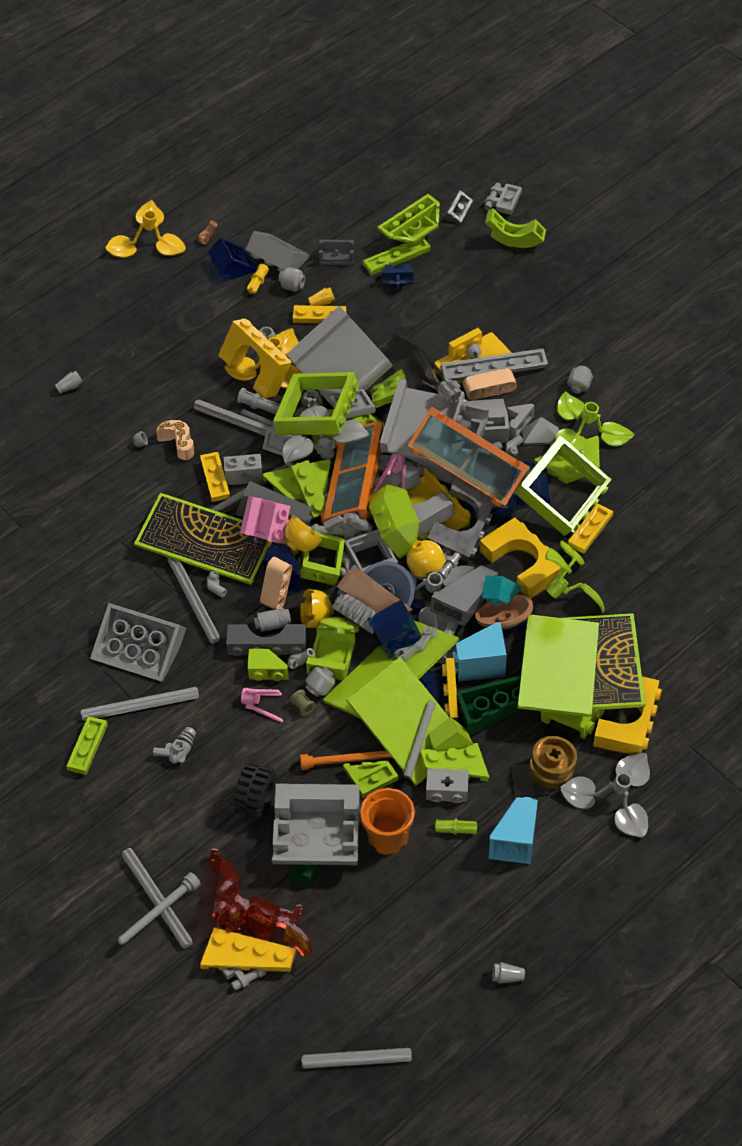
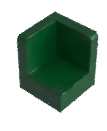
[289,864,320,887]

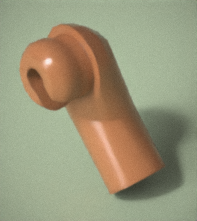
[198,221,217,245]

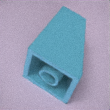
[452,622,506,682]
[489,797,538,864]

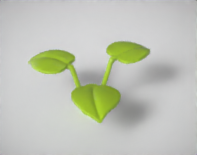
[555,391,635,452]
[545,541,604,613]

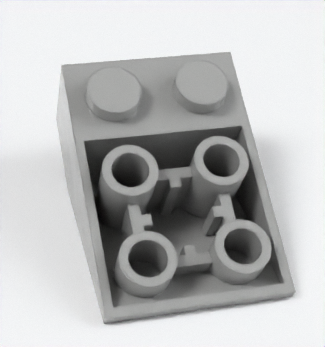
[467,399,509,443]

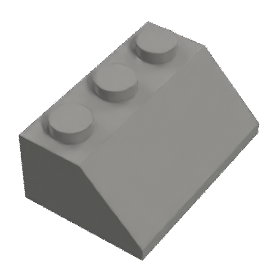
[246,231,310,272]

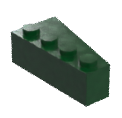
[456,675,522,736]

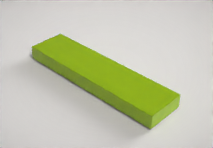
[363,238,431,276]

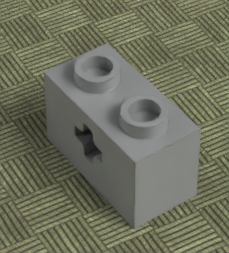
[224,454,262,485]
[426,768,469,803]

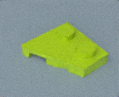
[343,761,398,798]

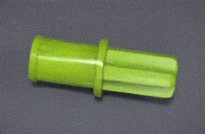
[435,818,477,835]

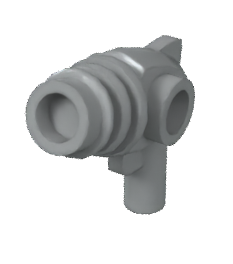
[153,727,196,763]

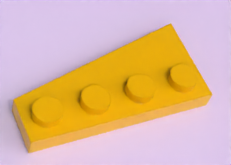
[200,928,296,972]

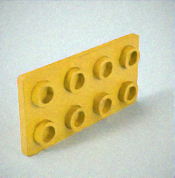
[435,328,511,384]

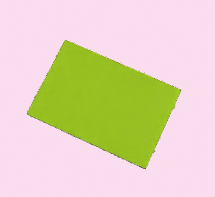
[346,657,450,786]

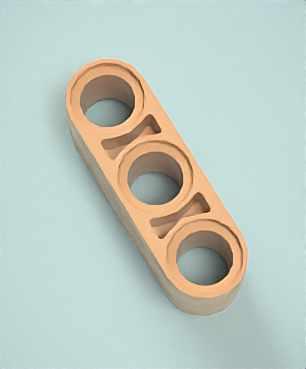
[462,369,517,400]
[260,557,292,610]

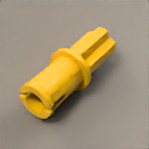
[247,264,269,294]

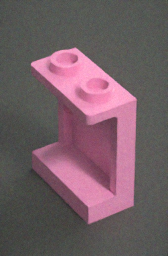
[240,496,291,543]

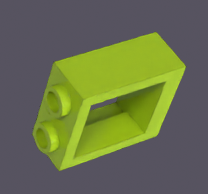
[298,531,345,586]

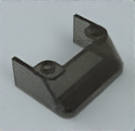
[378,332,444,394]

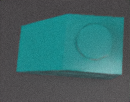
[482,575,521,606]

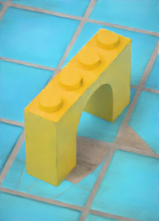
[218,319,292,399]
[480,517,562,599]
[593,677,662,755]

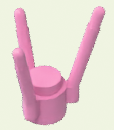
[373,453,407,493]
[241,688,283,723]

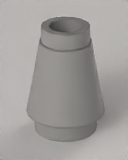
[55,371,83,394]
[492,962,525,984]

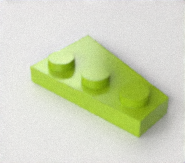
[419,743,489,781]

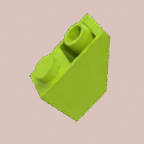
[248,649,289,681]

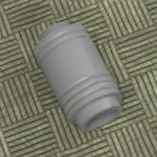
[254,608,291,632]

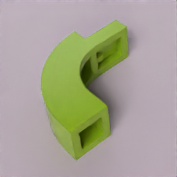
[485,208,546,248]

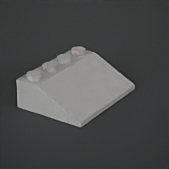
[90,603,186,682]

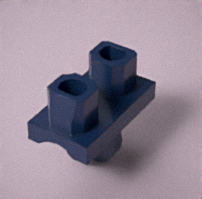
[382,264,414,290]

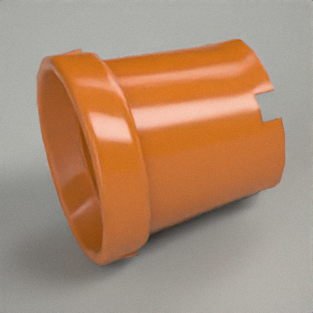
[360,788,415,855]

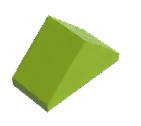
[428,717,473,751]

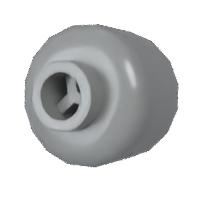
[278,267,305,292]
[567,366,593,394]
[306,667,335,697]

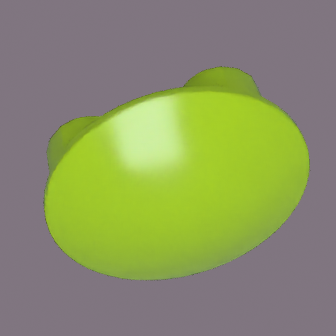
[320,617,359,634]

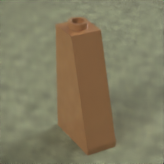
[337,568,412,627]

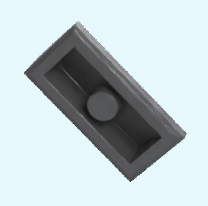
[442,191,473,224]

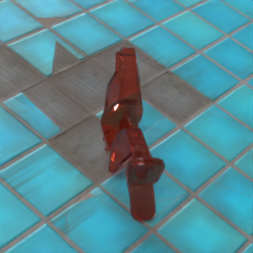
[209,849,312,958]

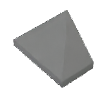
[522,417,559,446]

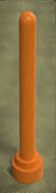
[300,751,392,771]

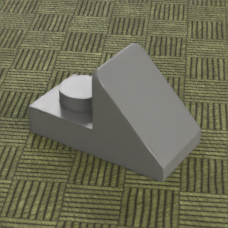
[506,404,534,439]

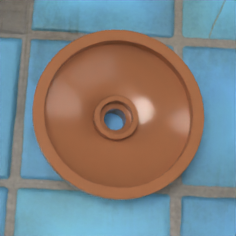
[475,594,533,630]

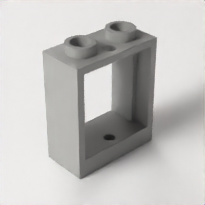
[345,529,398,572]

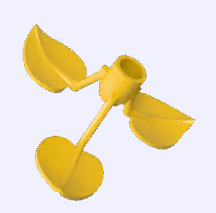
[105,200,186,258]
[225,328,302,389]

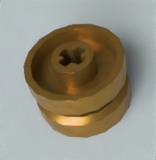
[529,736,577,789]

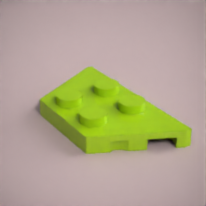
[371,369,406,408]
[534,435,600,484]
[262,459,331,502]

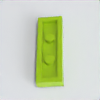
[290,460,327,519]
[66,716,108,775]

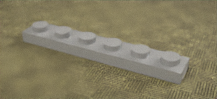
[440,348,548,381]

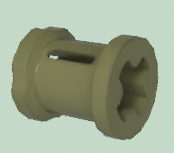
[290,690,316,716]

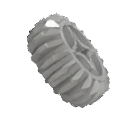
[333,593,384,634]

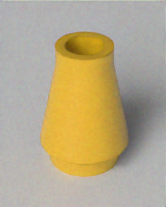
[308,288,335,306]

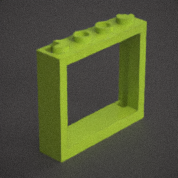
[273,372,359,435]
[515,436,611,536]

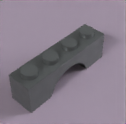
[227,624,307,656]

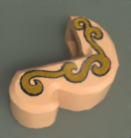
[156,420,194,460]

